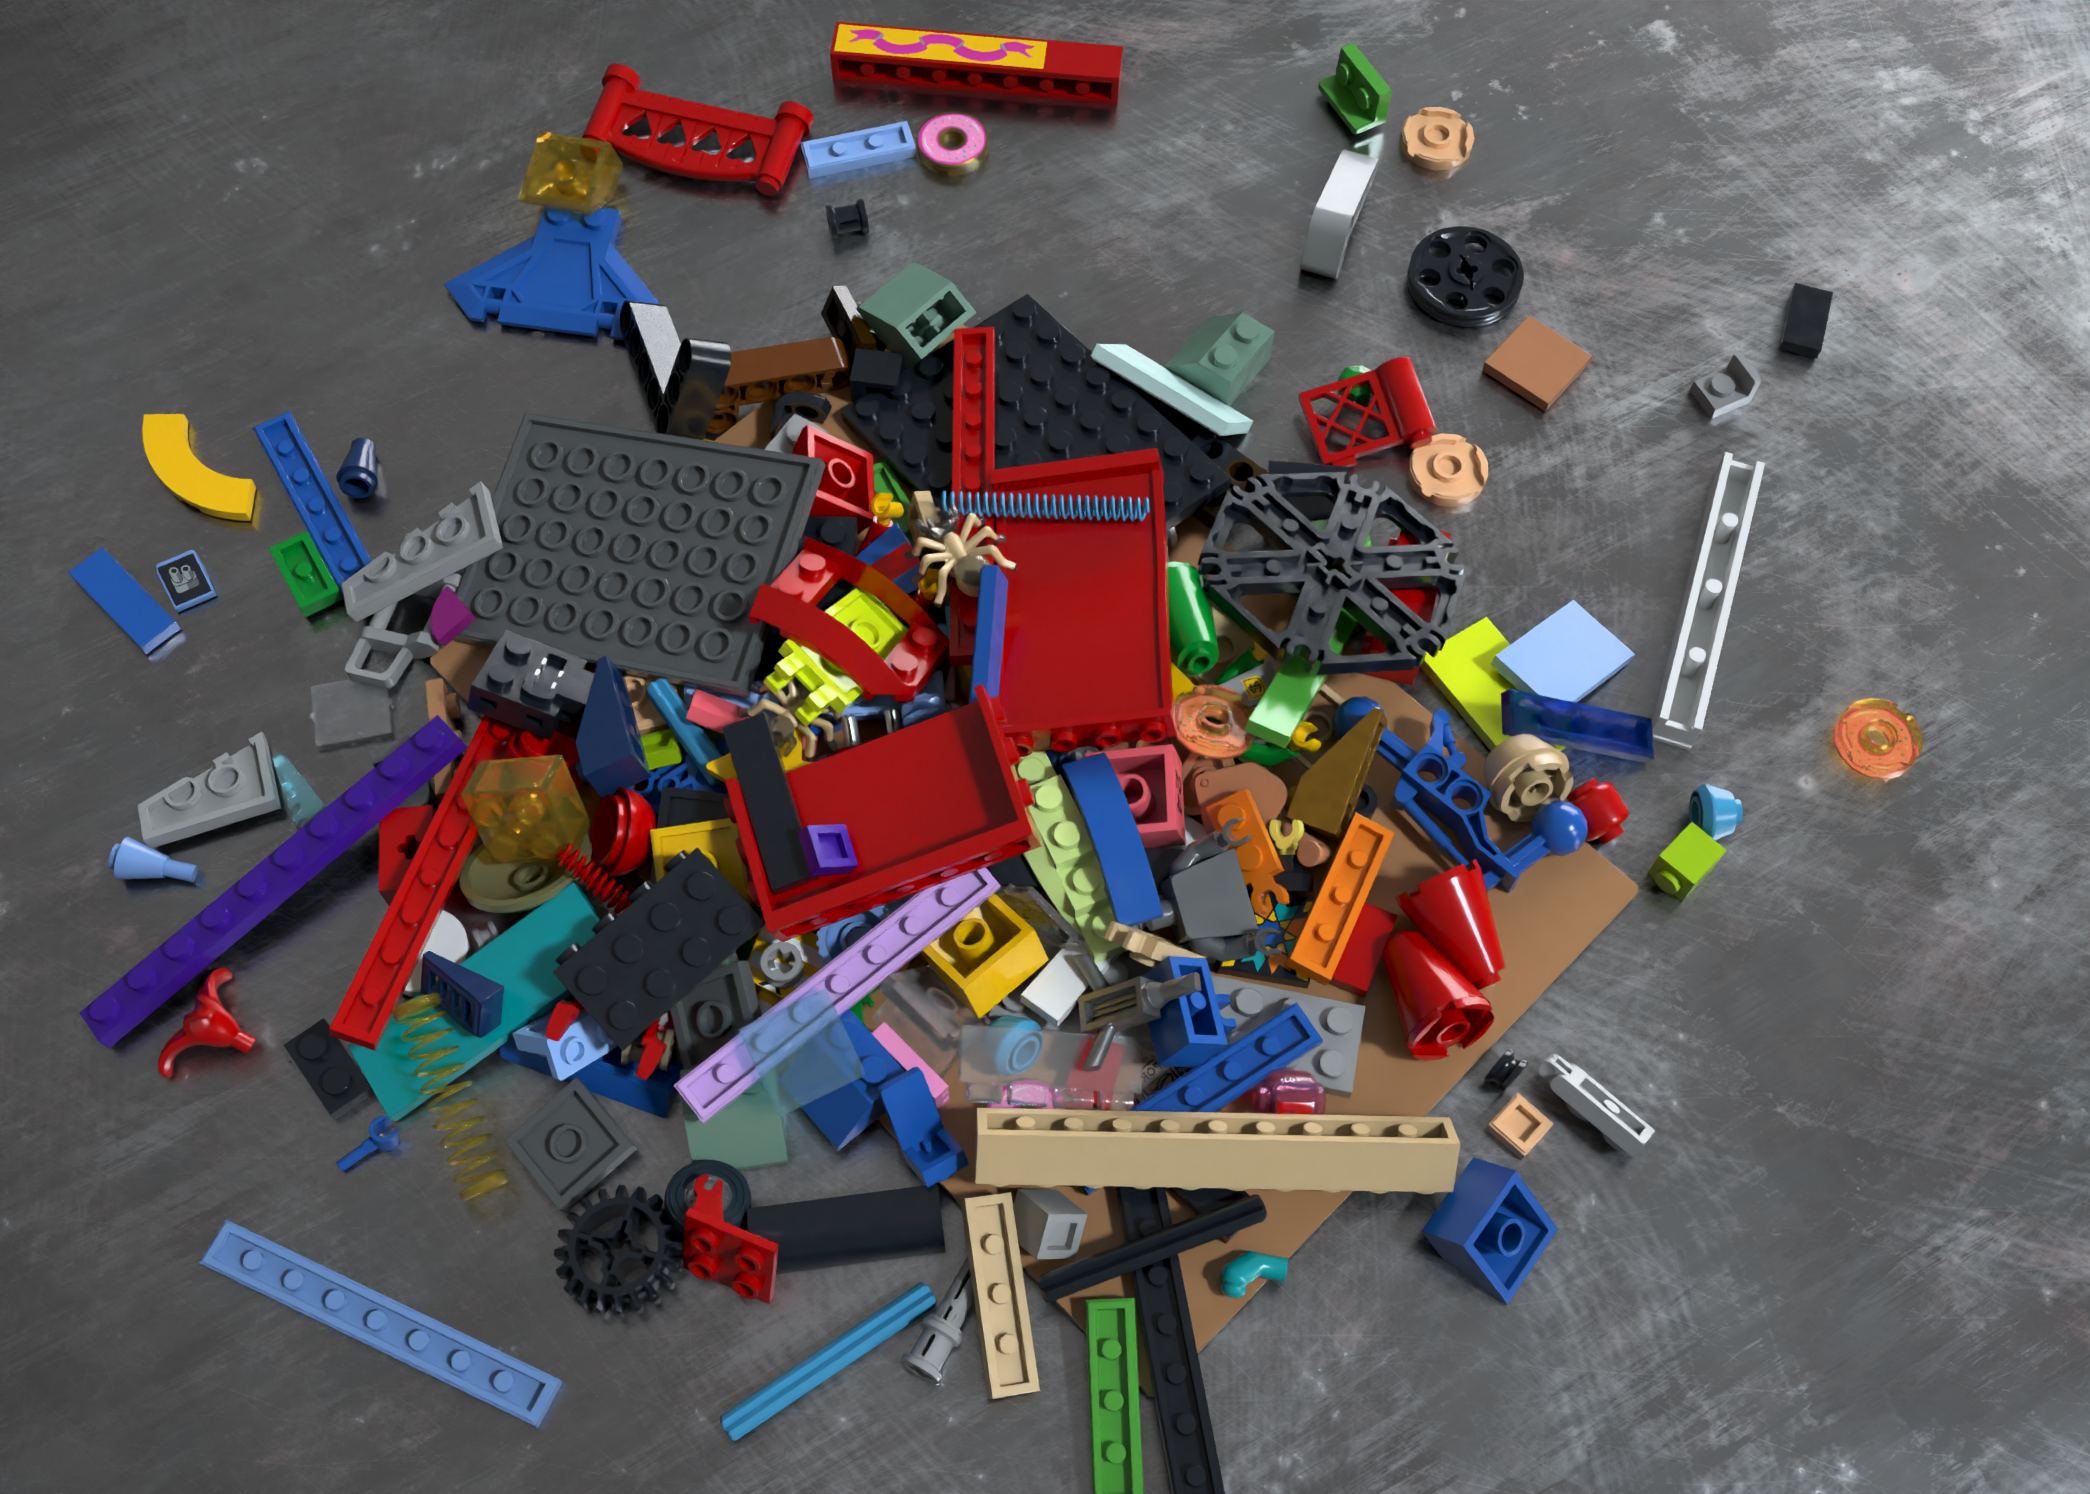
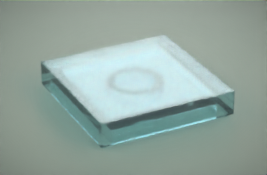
[738,988,866,1118]

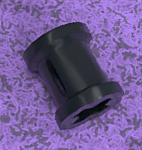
[825,199,869,239]

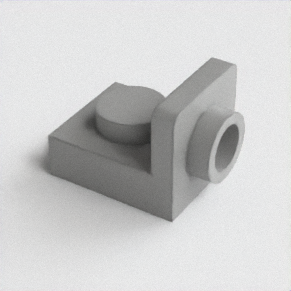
[1690,352,1761,419]

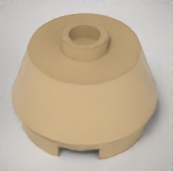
[1484,734,1573,822]

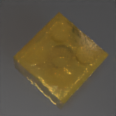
[461,755,591,864]

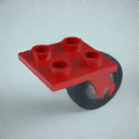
[664,1160,779,1304]

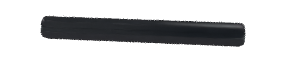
[1038,1194,1267,1303]

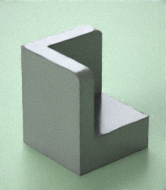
[1013,1189,1088,1259]

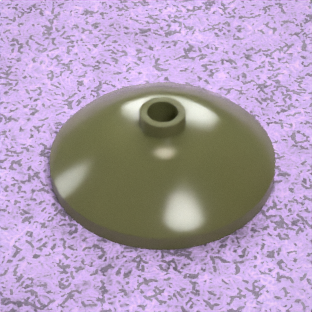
[459,818,592,914]

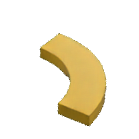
[142,414,256,521]

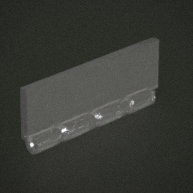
[958,1025,1142,1111]

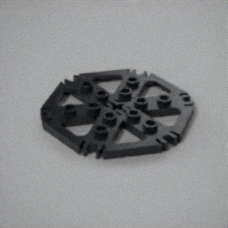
[1197,472,1466,675]

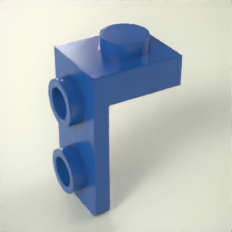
[877,1067,969,1188]

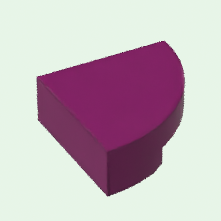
[431,586,476,647]

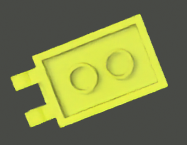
[763,587,908,726]
[1420,617,1577,751]

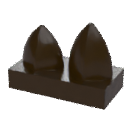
[821,285,887,366]

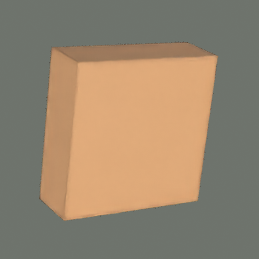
[1485,1092,1554,1160]

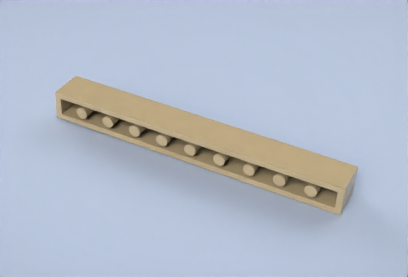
[975,1108,1460,1194]

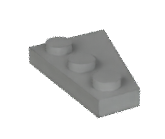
[138,731,281,848]

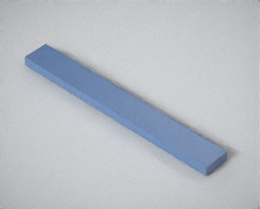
[199,1220,563,1428]

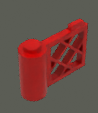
[1298,357,1437,467]

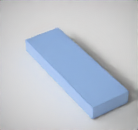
[800,121,916,179]

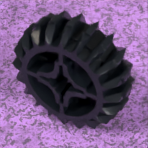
[554,1184,684,1318]

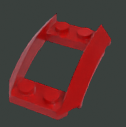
[749,536,949,702]

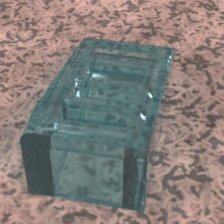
[272,752,326,831]

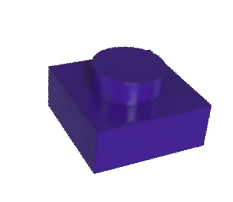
[798,824,859,876]

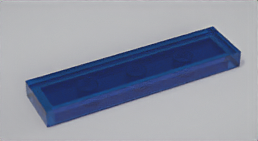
[1501,689,1654,763]

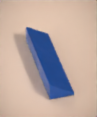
[499,1014,684,1118]

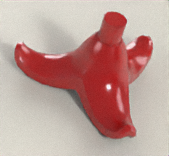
[158,968,256,1078]

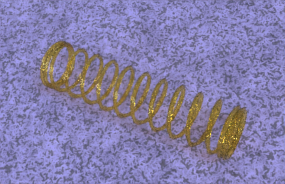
[391,993,509,1201]

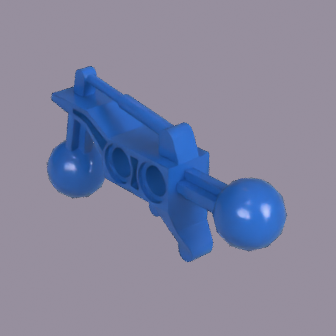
[1332,696,1588,893]

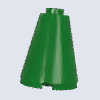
[1168,561,1219,675]

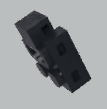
[467,630,595,740]

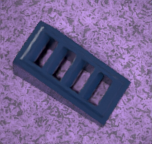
[420,951,504,1038]

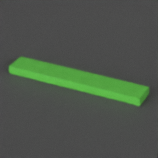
[1245,608,1359,749]

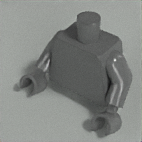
[1145,818,1283,962]

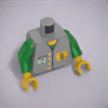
[1196,629,1321,768]

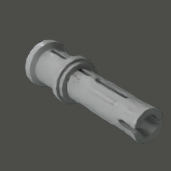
[900,1256,974,1384]

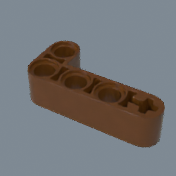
[707,337,852,434]

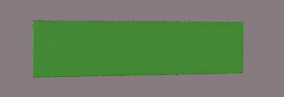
[1085,1298,1144,1494]

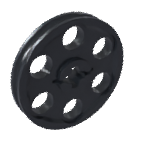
[1407,226,1524,327]

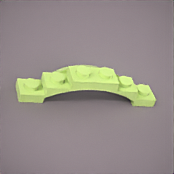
[1014,751,1127,963]

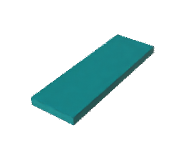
[347,882,601,1122]

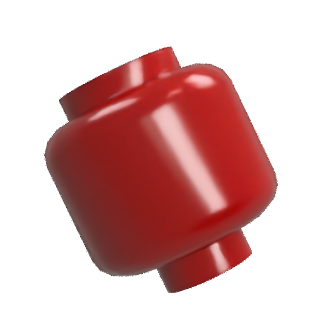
[1566,777,1629,845]

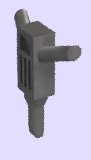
[1073,954,1201,1072]

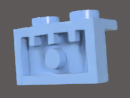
[512,998,618,1080]

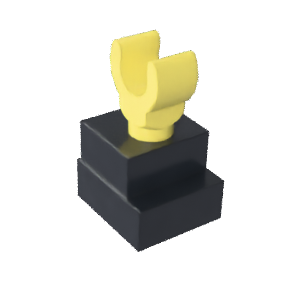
[1269,819,1313,892]

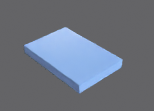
[1491,600,1635,721]

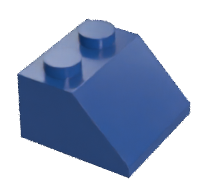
[779,1009,905,1151]
[1422,1157,1558,1304]

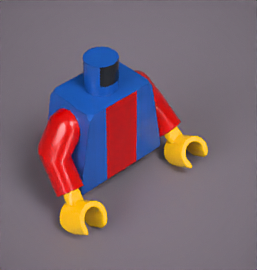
[853,493,949,623]

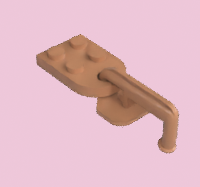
[1101,709,1332,867]

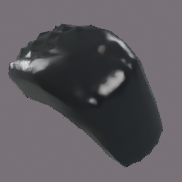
[770,391,832,440]

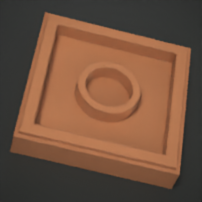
[1482,315,1592,412]

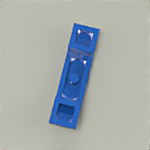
[1062,752,1163,927]

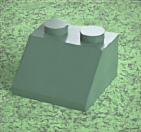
[1164,312,1275,406]
[680,1067,788,1171]

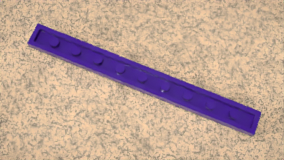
[80,715,468,1048]

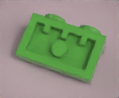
[1318,42,1392,134]

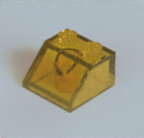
[519,131,623,215]

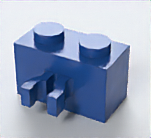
[1143,956,1237,1067]

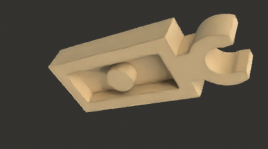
[1104,921,1206,968]

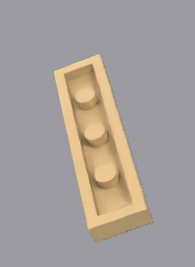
[960,1192,1040,1399]

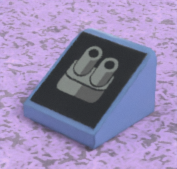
[155,550,217,612]

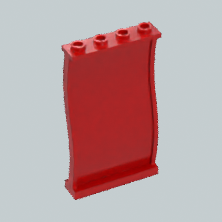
[991,448,1178,757]

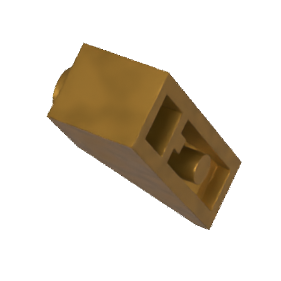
[1284,708,1388,841]

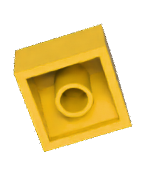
[920,893,1049,1019]

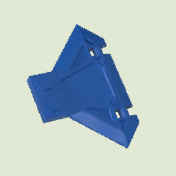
[444,201,660,341]

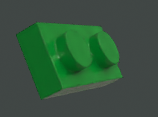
[268,530,344,617]

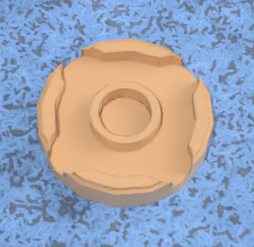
[1400,107,1475,171]
[1408,433,1488,507]

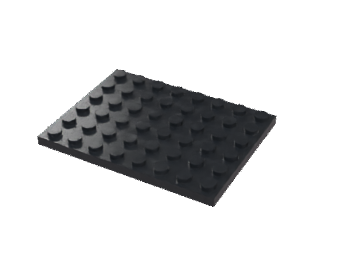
[841,293,1231,565]

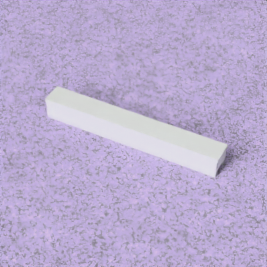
[1648,452,1765,751]

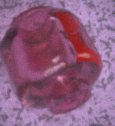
[1253,1069,1326,1115]

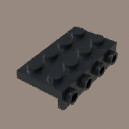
[553,847,766,1051]

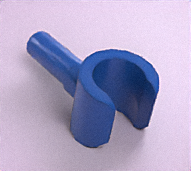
[336,1116,400,1171]

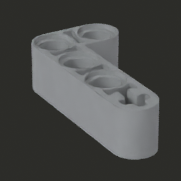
[1300,149,1379,279]

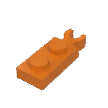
[1206,788,1289,915]

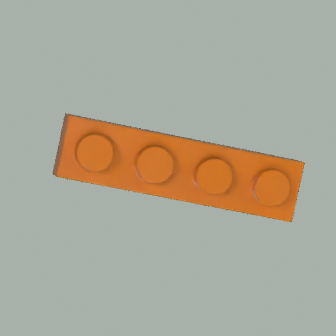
[1285,812,1395,986]

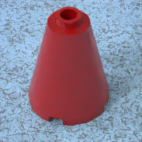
[1395,859,1506,991]
[1382,931,1494,1061]

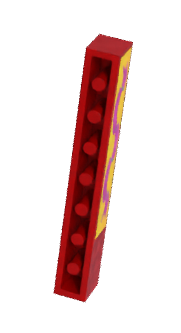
[830,22,1123,105]

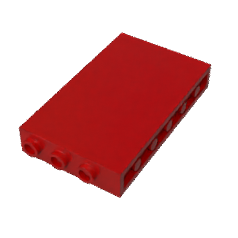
[724,684,1042,942]

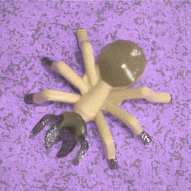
[904,504,1018,608]
[738,670,850,762]

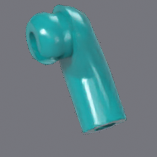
[1220,1251,1288,1298]

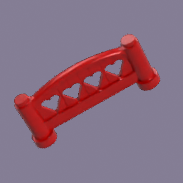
[581,63,814,196]

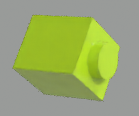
[1648,822,1727,901]

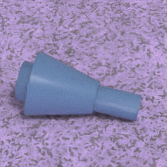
[108,837,198,882]

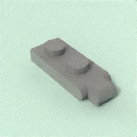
[1538,1054,1655,1158]

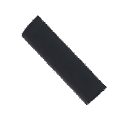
[746,1184,946,1274]

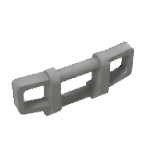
[345,533,462,688]

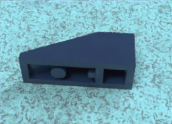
[575,655,651,798]

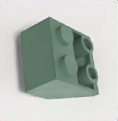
[856,261,977,369]

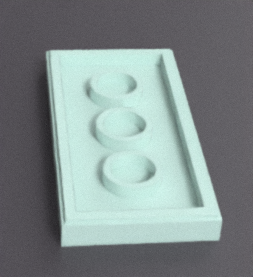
[1091,344,1254,436]

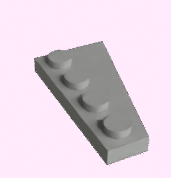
[342,481,503,622]

